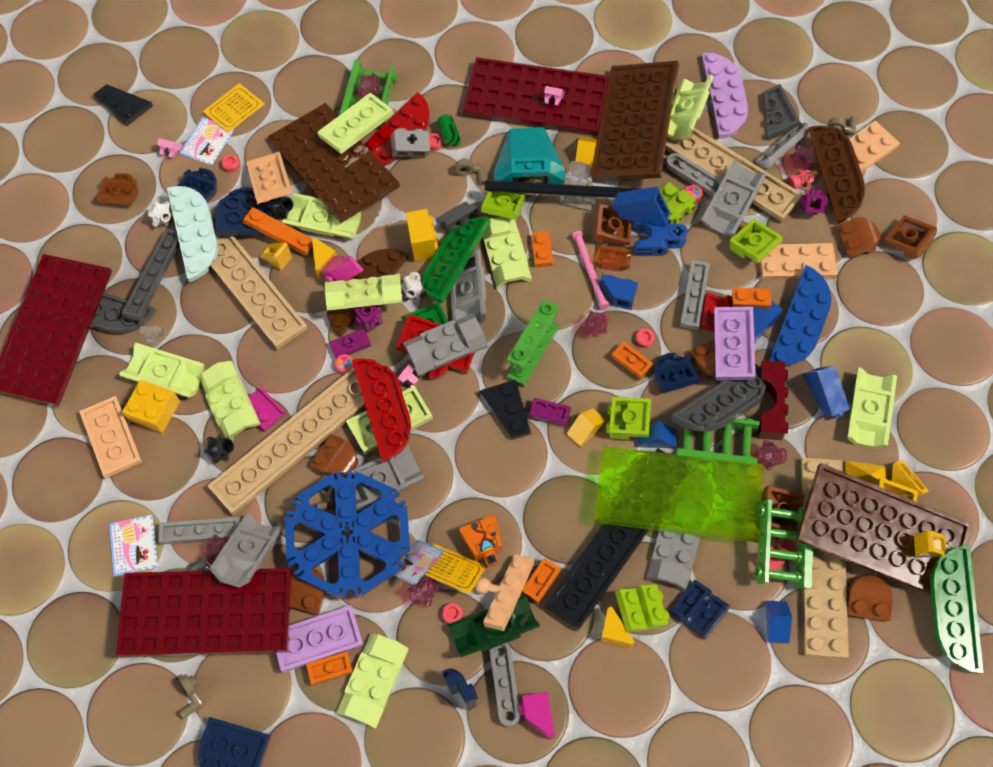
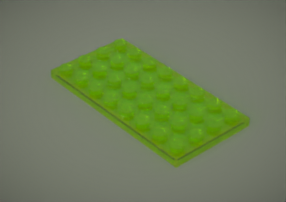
[594,446,763,543]

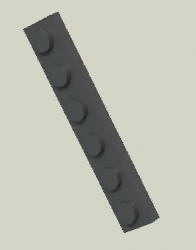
[122,229,180,321]

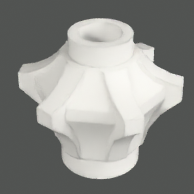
[148,201,173,227]
[401,272,425,299]

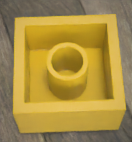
[406,209,438,262]
[122,379,180,434]

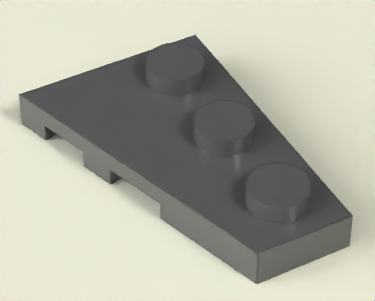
[764,84,801,140]

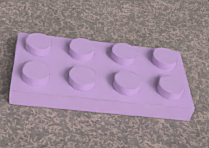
[714,307,756,380]
[276,605,364,673]

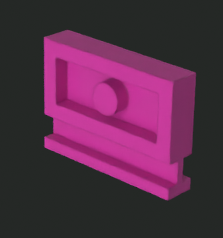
[248,387,286,432]

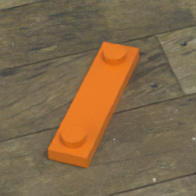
[243,207,313,256]

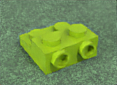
[660,182,696,224]
[481,191,525,220]
[729,219,783,263]
[606,397,652,440]
[615,584,669,633]

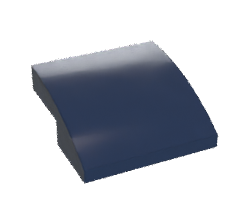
[670,579,730,640]

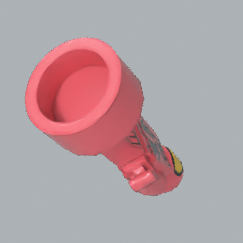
[786,170,818,189]

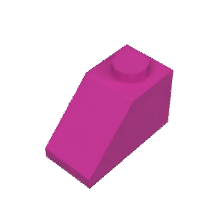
[320,256,363,282]
[519,692,555,740]

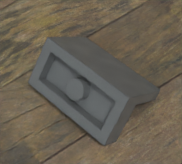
[437,201,478,234]

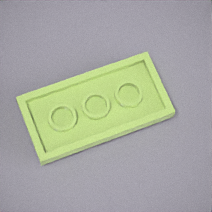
[318,93,394,154]
[346,386,433,455]

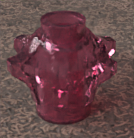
[357,73,383,97]
[789,144,817,170]
[581,310,610,338]
[755,440,787,471]
[205,535,229,564]
[407,577,438,608]

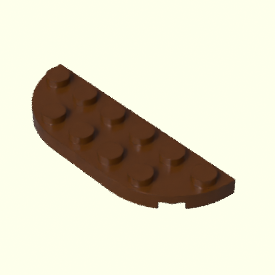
[808,126,865,224]
[326,249,408,337]

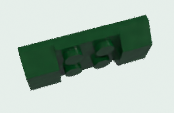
[448,595,540,658]

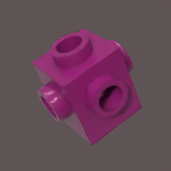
[800,188,828,215]
[355,305,383,333]

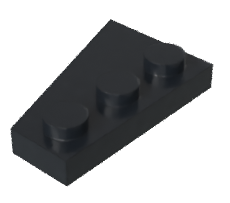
[93,84,153,126]
[480,379,531,440]

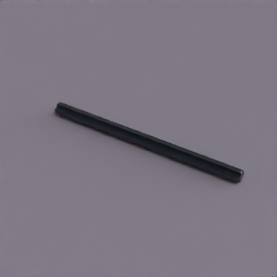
[484,180,640,198]

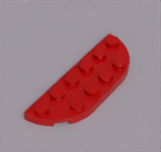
[364,92,430,166]
[352,358,411,463]

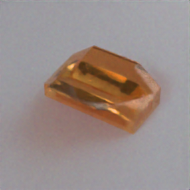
[593,245,632,271]

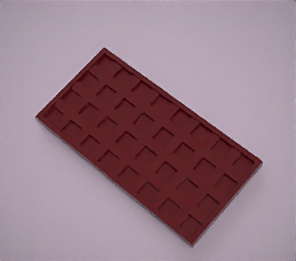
[463,57,609,135]
[0,254,112,407]
[116,568,292,657]

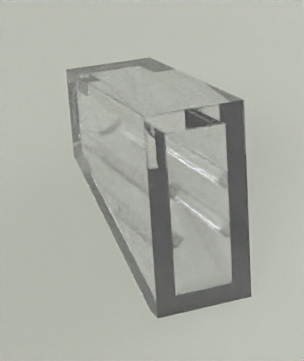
[560,161,596,213]

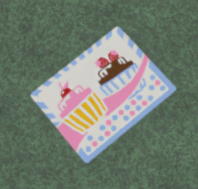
[179,117,235,165]
[109,515,158,576]
[394,540,444,585]

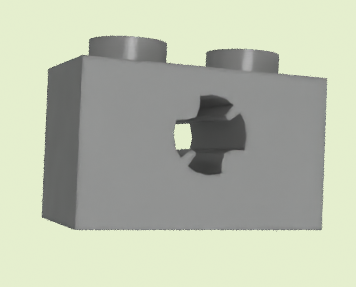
[391,128,430,157]

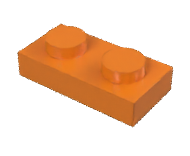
[531,231,553,268]
[731,288,772,309]
[611,341,654,379]
[521,558,561,604]
[306,651,353,686]

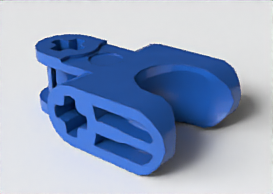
[632,221,687,256]

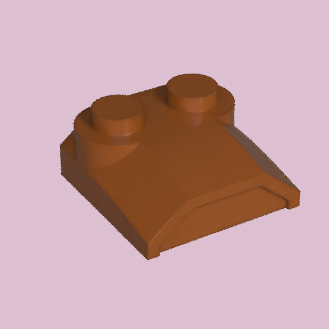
[592,203,632,245]
[884,215,937,259]
[758,486,805,532]

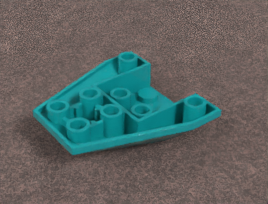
[494,127,566,184]

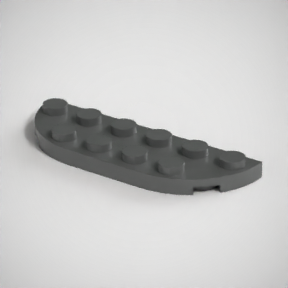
[91,293,156,334]
[671,364,766,431]

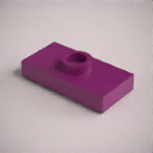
[329,328,371,359]
[529,398,571,426]

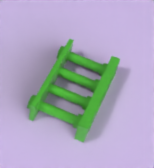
[339,60,398,130]
[507,299,560,387]
[675,418,760,472]
[755,499,813,590]

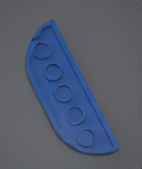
[769,265,831,367]

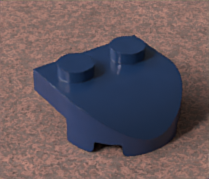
[177,168,217,203]
[654,353,699,393]
[441,668,478,710]

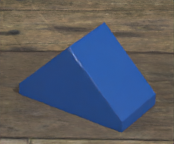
[637,421,677,449]
[765,601,792,644]

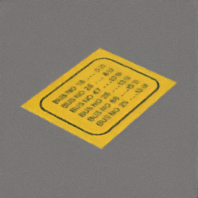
[202,83,265,133]
[424,543,487,594]

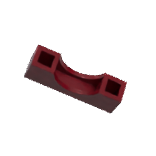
[758,360,789,441]

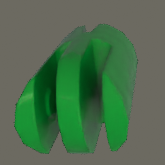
[437,114,461,147]

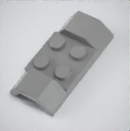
[701,160,767,236]
[451,249,487,324]
[403,314,488,376]
[336,445,425,510]
[646,503,706,591]
[210,513,284,588]

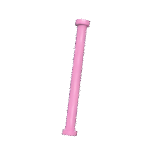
[572,231,610,310]

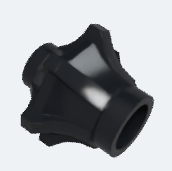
[266,196,293,219]
[204,434,234,464]

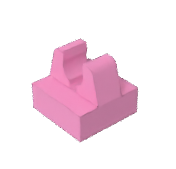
[544,86,564,106]
[157,138,182,158]
[398,364,419,387]

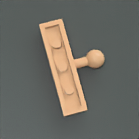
[475,554,534,631]

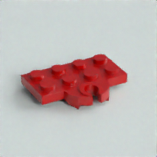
[396,314,475,380]

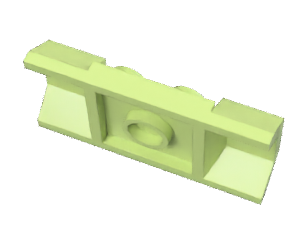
[667,75,713,140]
[282,193,361,239]
[482,217,532,289]
[325,274,402,310]
[119,343,205,398]
[201,361,261,442]
[847,367,897,449]
[337,634,409,729]

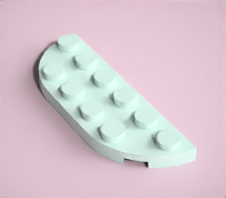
[167,186,218,282]

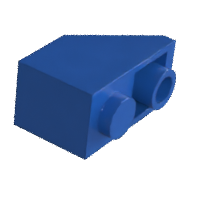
[600,274,638,310]

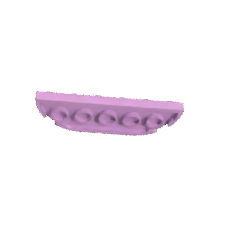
[701,53,748,139]

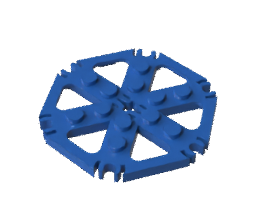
[285,470,410,599]

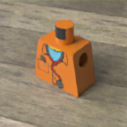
[459,515,502,567]

